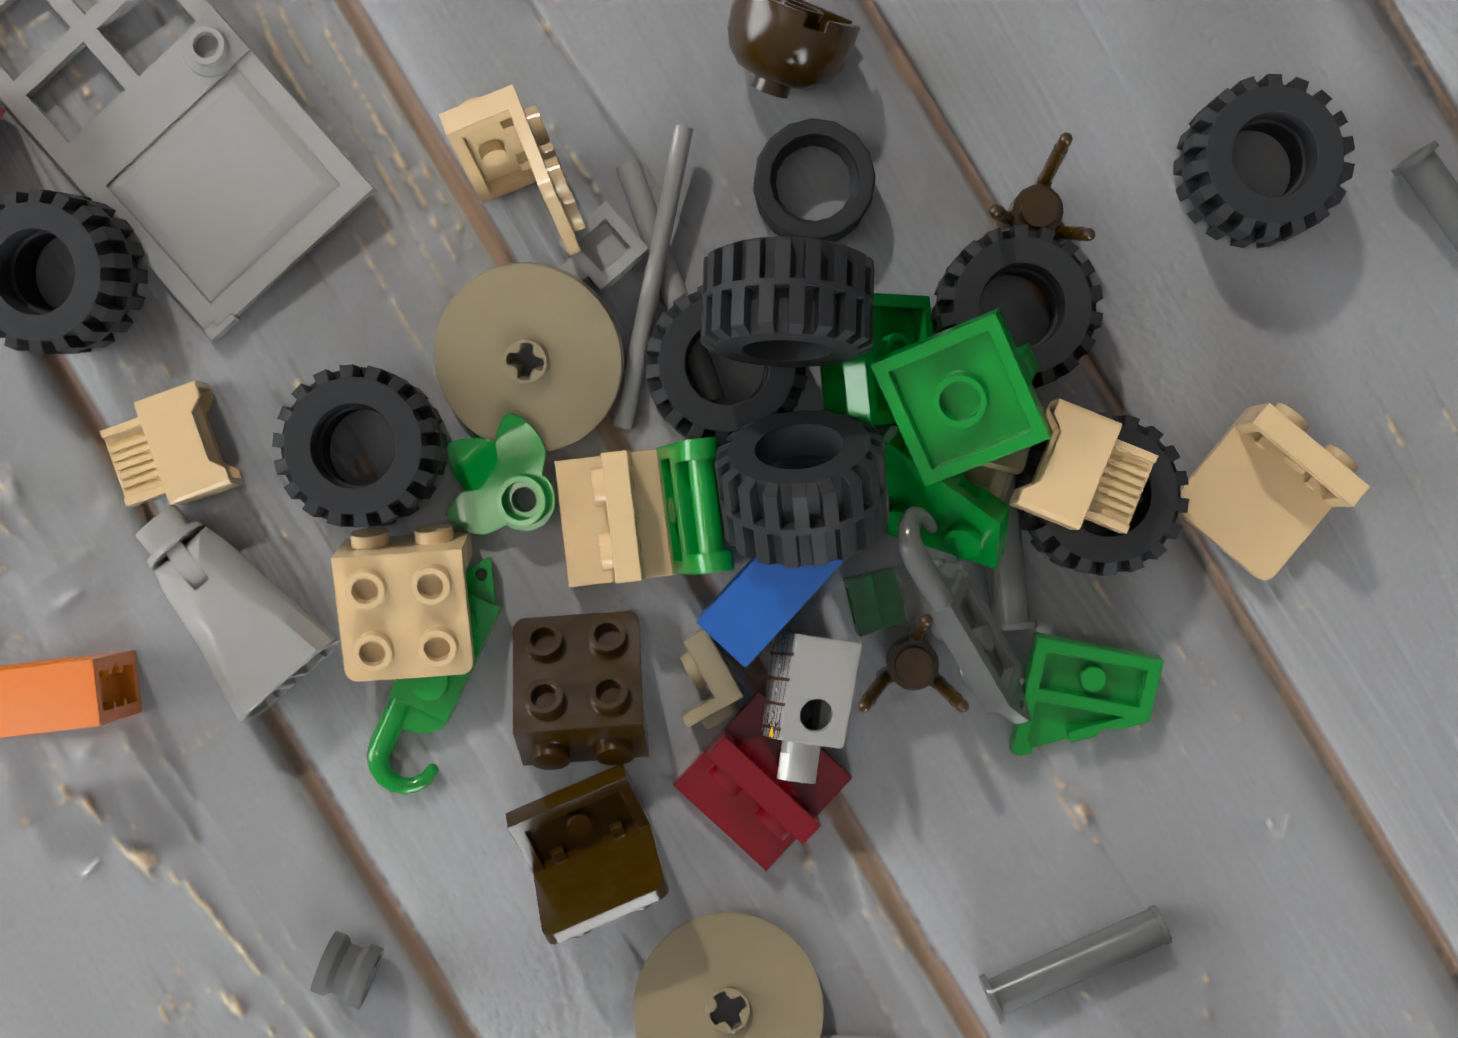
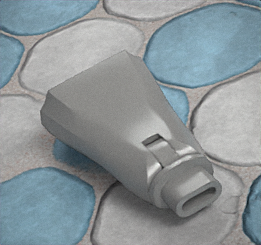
[135,505,339,723]

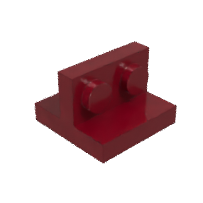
[673,690,852,871]

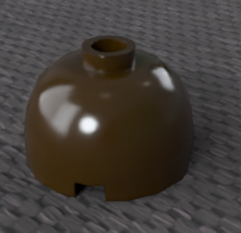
[727,0,860,99]

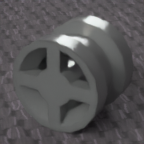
[310,930,384,1010]

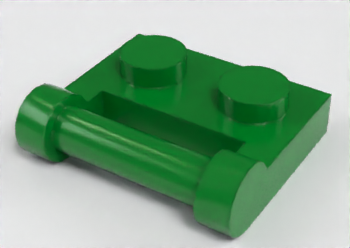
[656,437,734,575]

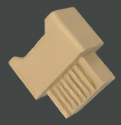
[100,380,244,507]
[1009,398,1158,534]

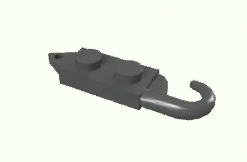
[898,506,1031,724]

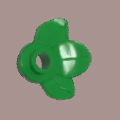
[446,413,557,535]

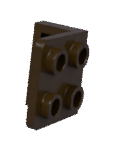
[513,611,649,770]
[505,763,669,944]

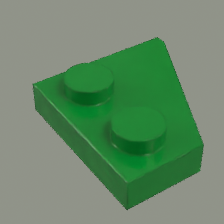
[882,425,1010,569]
[1009,631,1164,756]

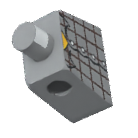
[762,634,862,784]

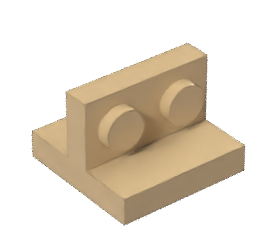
[554,449,673,587]

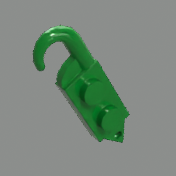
[367,557,503,795]

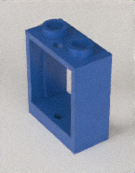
[696,557,846,668]

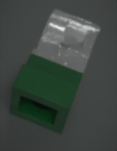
[843,555,962,637]

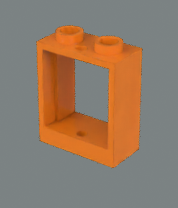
[0,650,142,738]

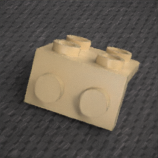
[439,84,586,256]
[1179,403,1370,580]
[331,523,475,682]

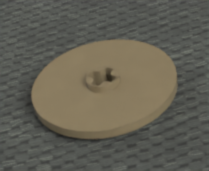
[434,262,624,451]
[633,912,824,1038]

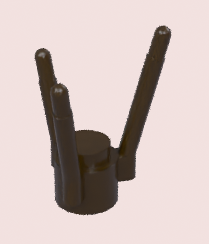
[989,132,1095,243]
[858,614,969,713]

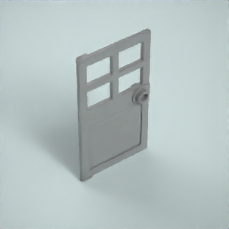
[0,0,376,342]

